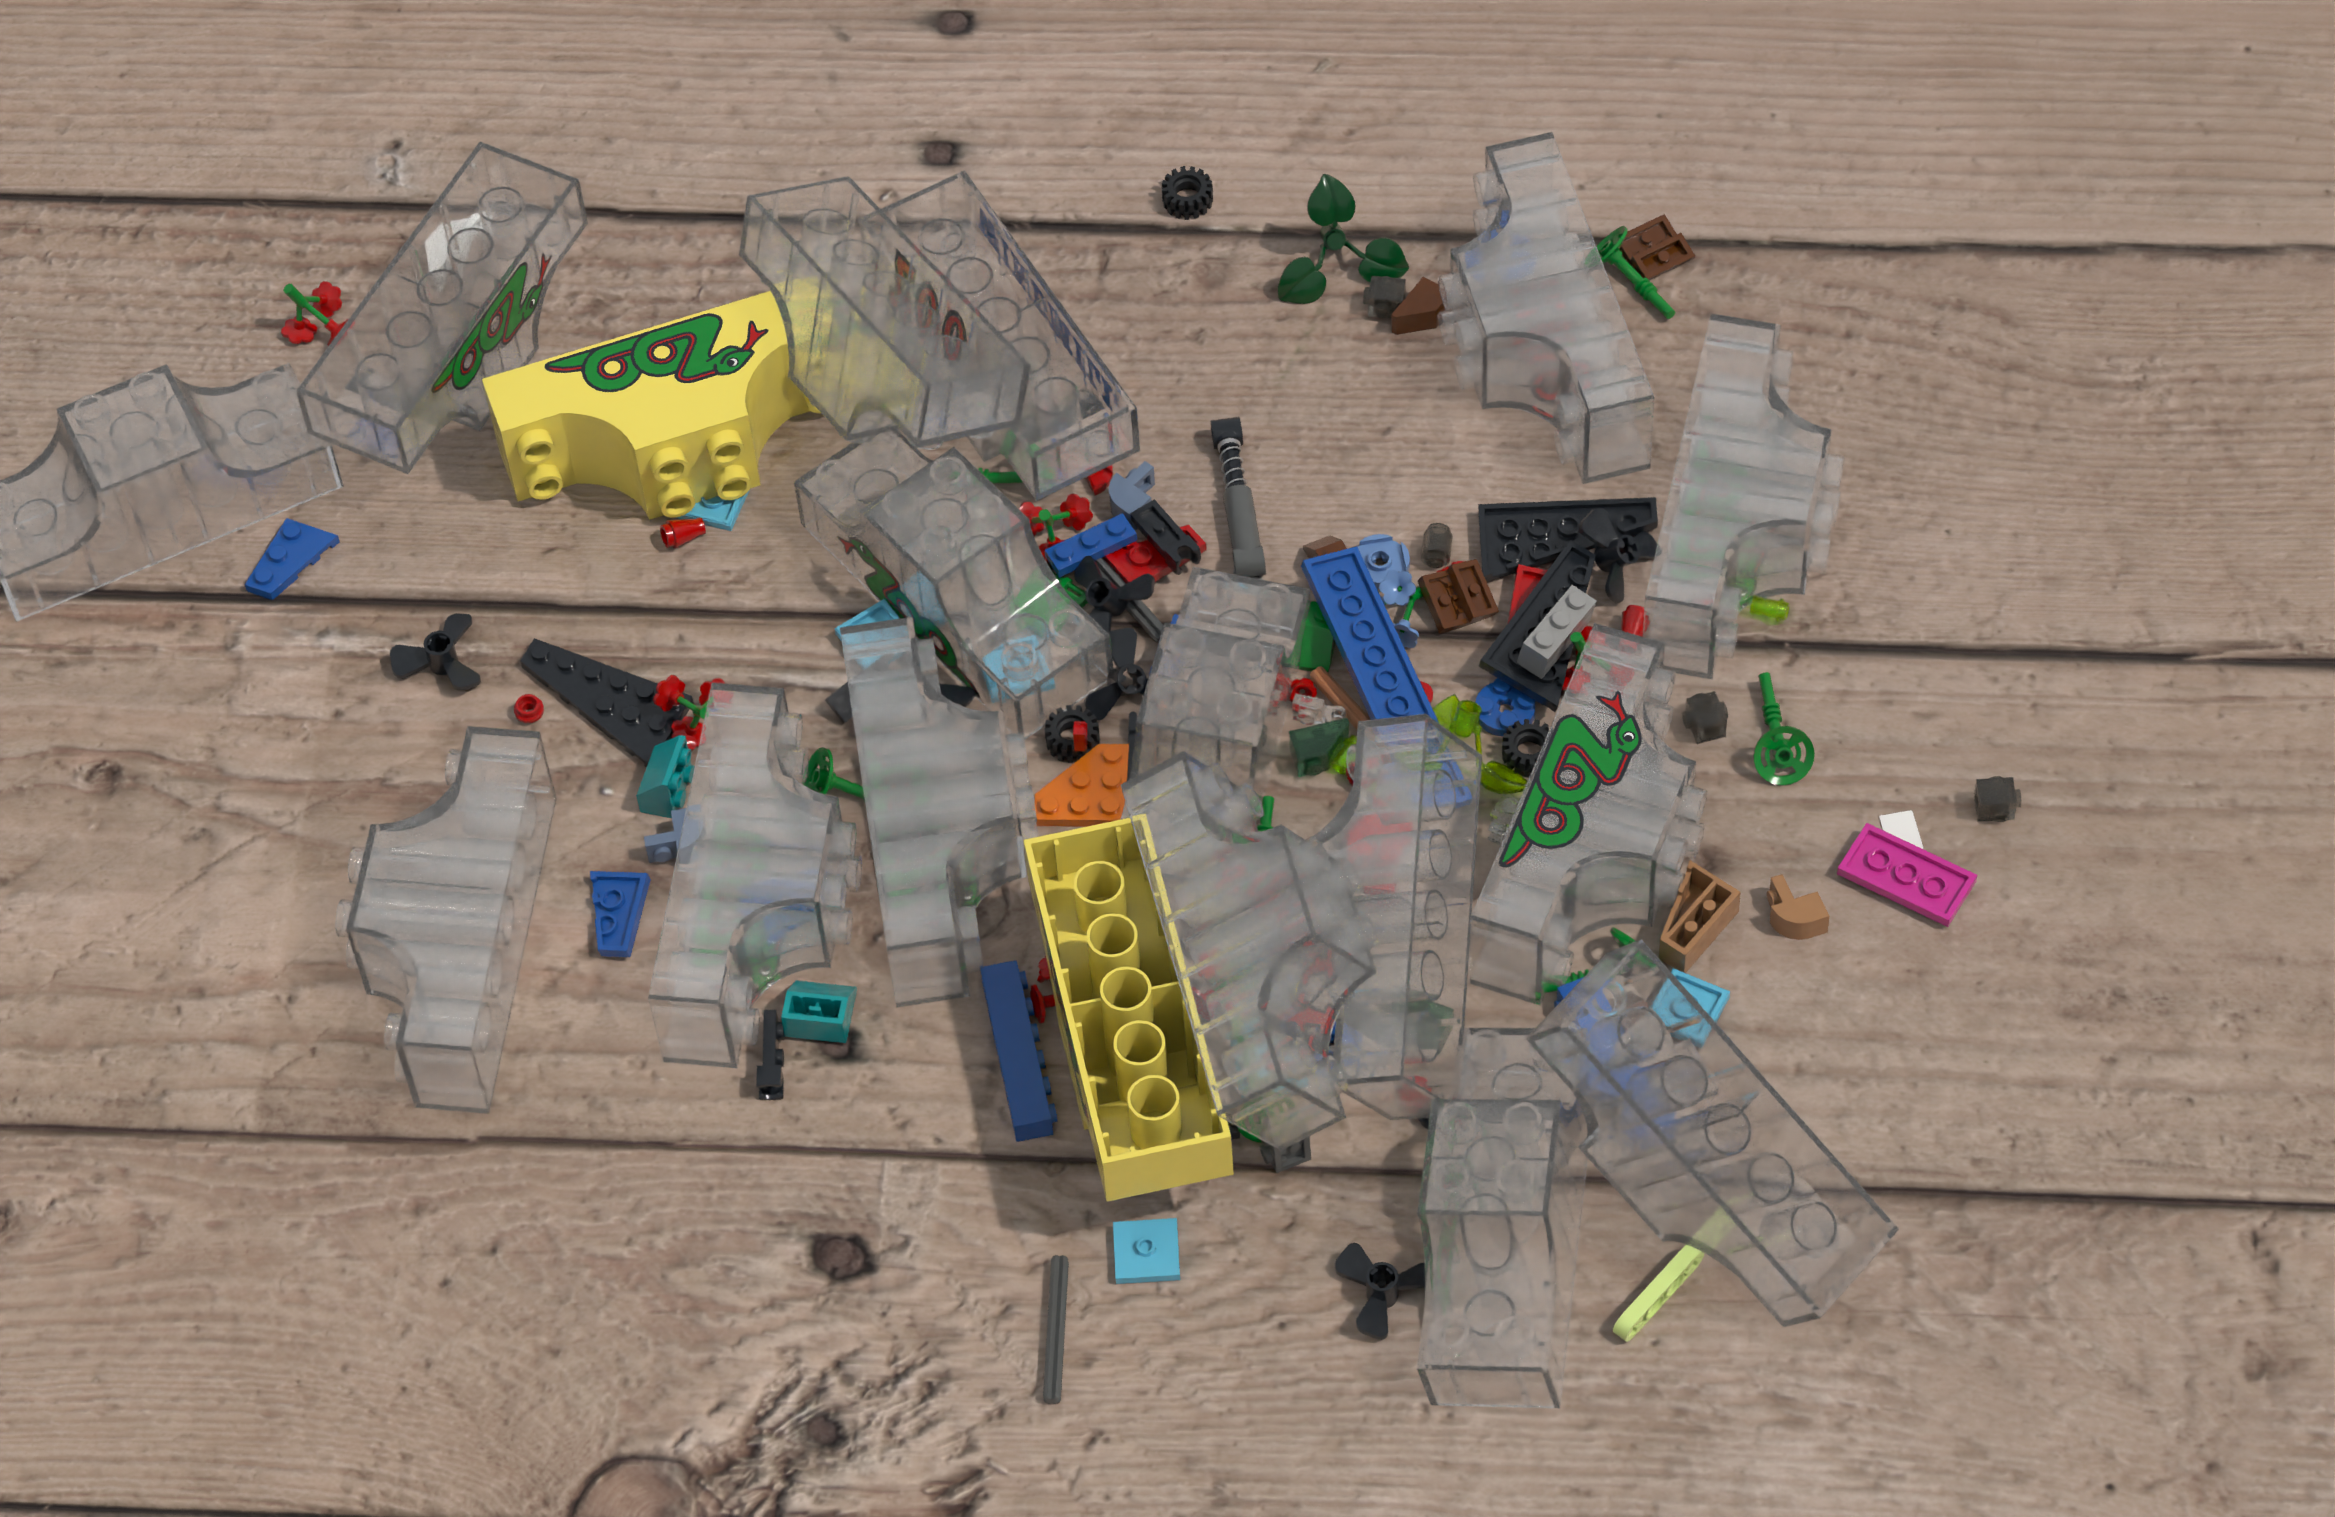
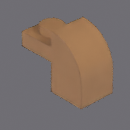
[1767,874,1830,940]

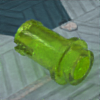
[1750,595,1790,622]
[1330,735,1366,775]

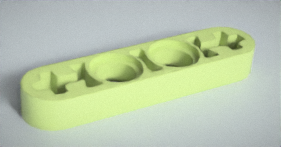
[1613,1242,1705,1342]

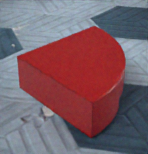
[1083,459,1113,496]
[1073,721,1088,751]

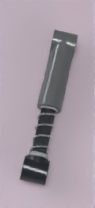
[1210,417,1266,579]

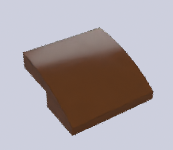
[1619,214,1695,280]
[1417,559,1499,634]

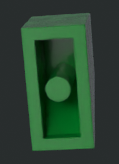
[1299,601,1336,673]

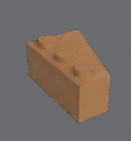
[1659,860,1741,973]

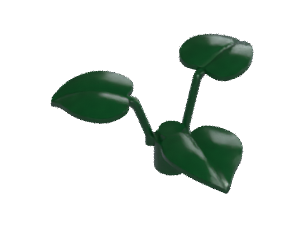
[1277,174,1409,304]

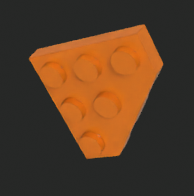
[1033,744,1129,827]

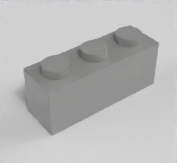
[1517,585,1597,679]

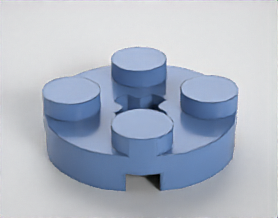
[1358,534,1410,589]

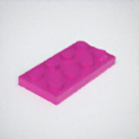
[1837,823,1977,927]

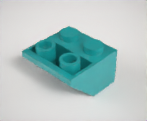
[636,735,695,818]
[781,980,857,1043]

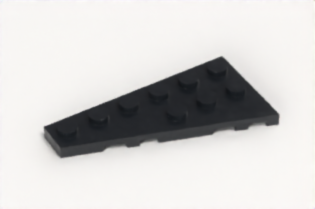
[1478,497,1658,582]
[1479,540,1596,712]
[520,638,694,768]

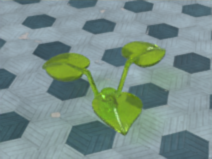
[1392,694,1531,794]

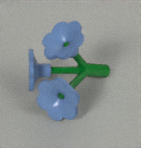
[1379,570,1424,648]

